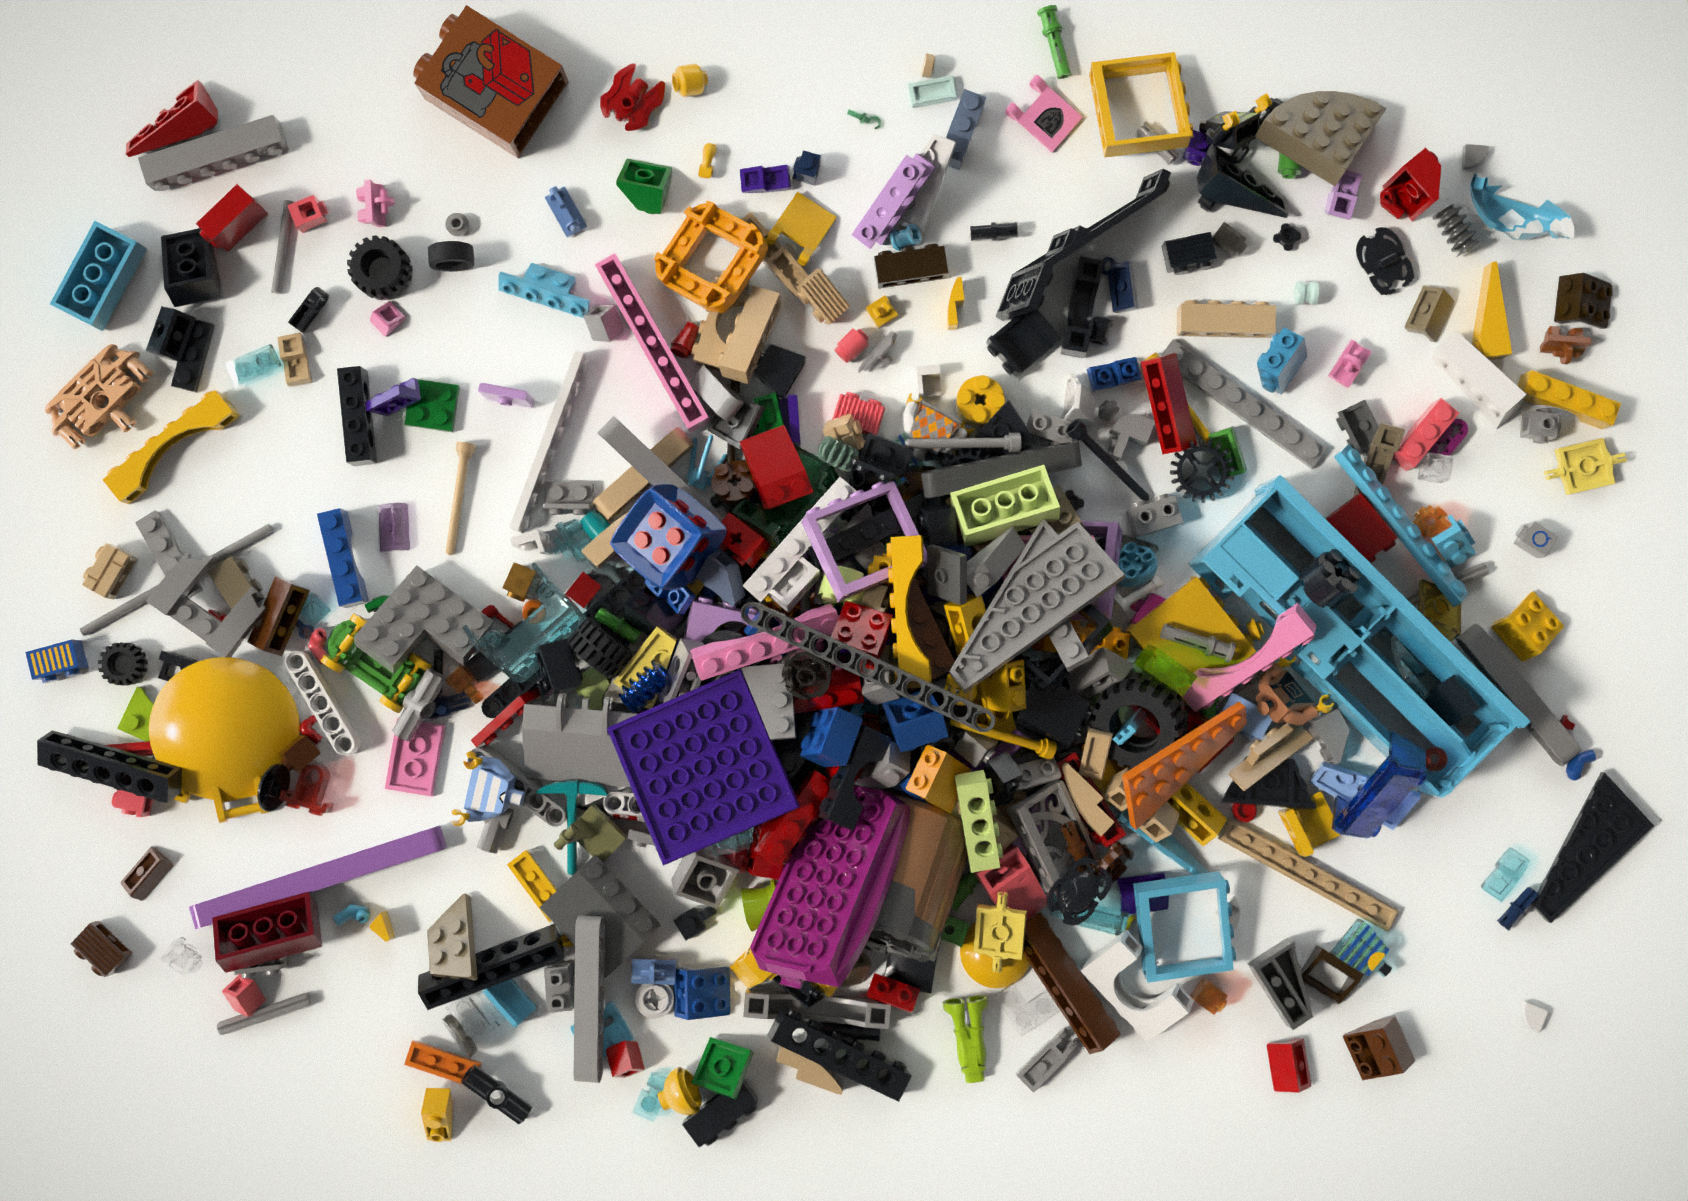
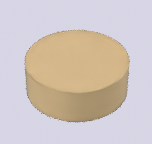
[921,53,935,78]

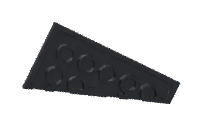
[1531,772,1654,923]

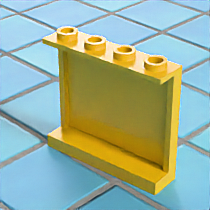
[1125,576,1256,705]

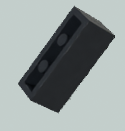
[682,1079,759,1148]

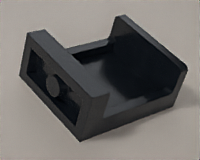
[986,309,1062,378]

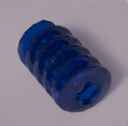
[618,660,672,713]

